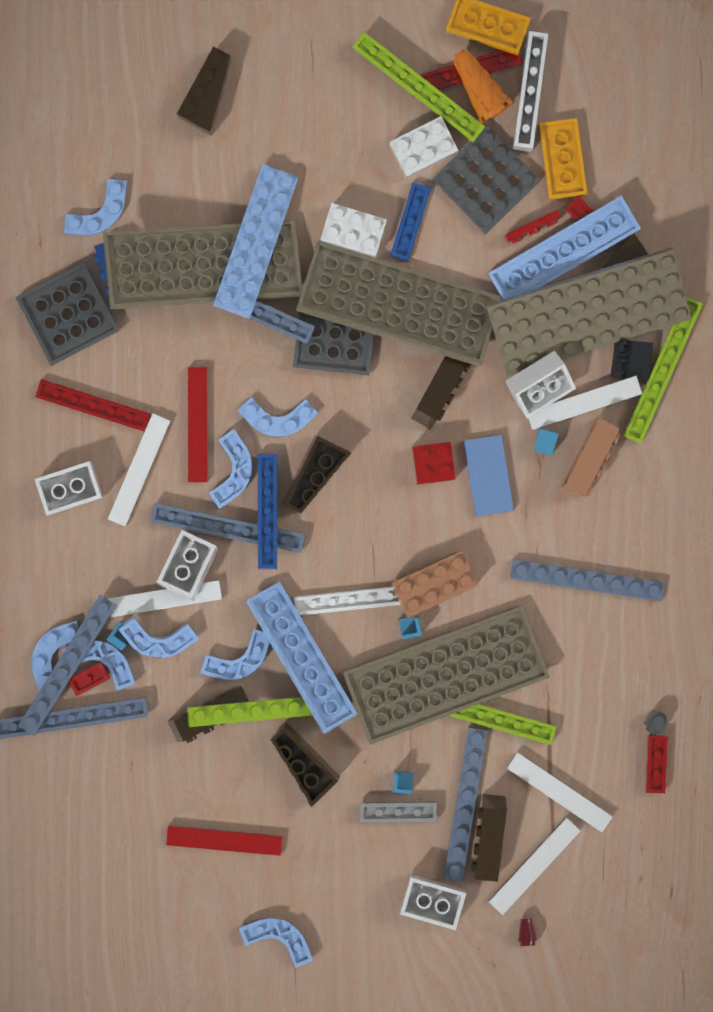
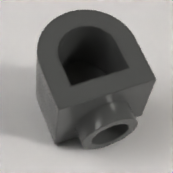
[643,711,668,735]

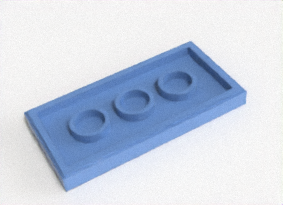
[463,435,514,517]

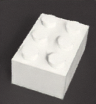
[389,116,458,179]
[320,203,387,258]
[505,351,576,418]
[34,461,104,516]
[157,530,218,601]
[400,874,466,930]

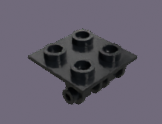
[610,338,653,381]

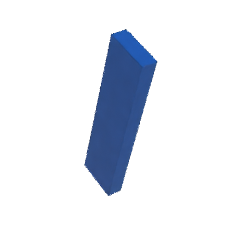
[390,182,431,261]

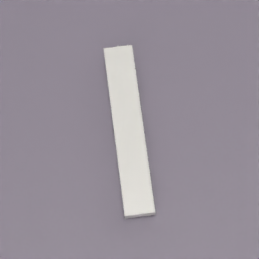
[529,376,642,430]
[108,414,171,527]
[107,580,222,618]
[293,586,400,615]
[507,752,613,832]
[488,817,580,915]

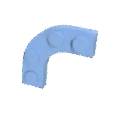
[64,179,127,236]
[238,397,318,436]
[209,429,252,509]
[118,616,199,658]
[32,620,79,691]
[201,629,270,680]
[62,640,136,690]
[239,917,313,968]

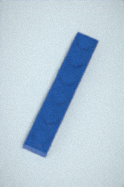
[258,454,277,569]

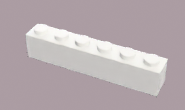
[512,31,548,152]

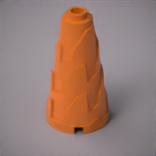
[453,49,514,124]

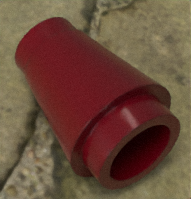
[518,918,537,946]

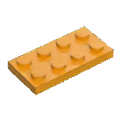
[446,0,531,55]
[538,118,587,200]

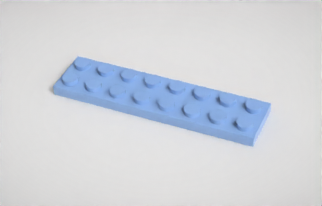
[213,164,298,319]
[488,195,641,299]
[246,582,357,734]

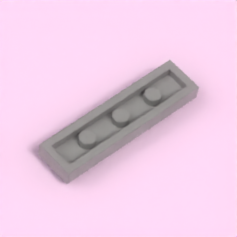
[360,802,437,823]

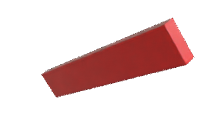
[412,50,523,98]
[188,367,208,482]
[35,379,151,432]
[166,825,282,856]

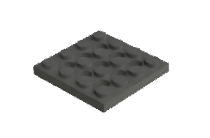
[432,126,541,235]
[16,262,120,366]
[293,312,374,376]

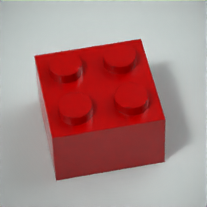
[412,441,456,485]

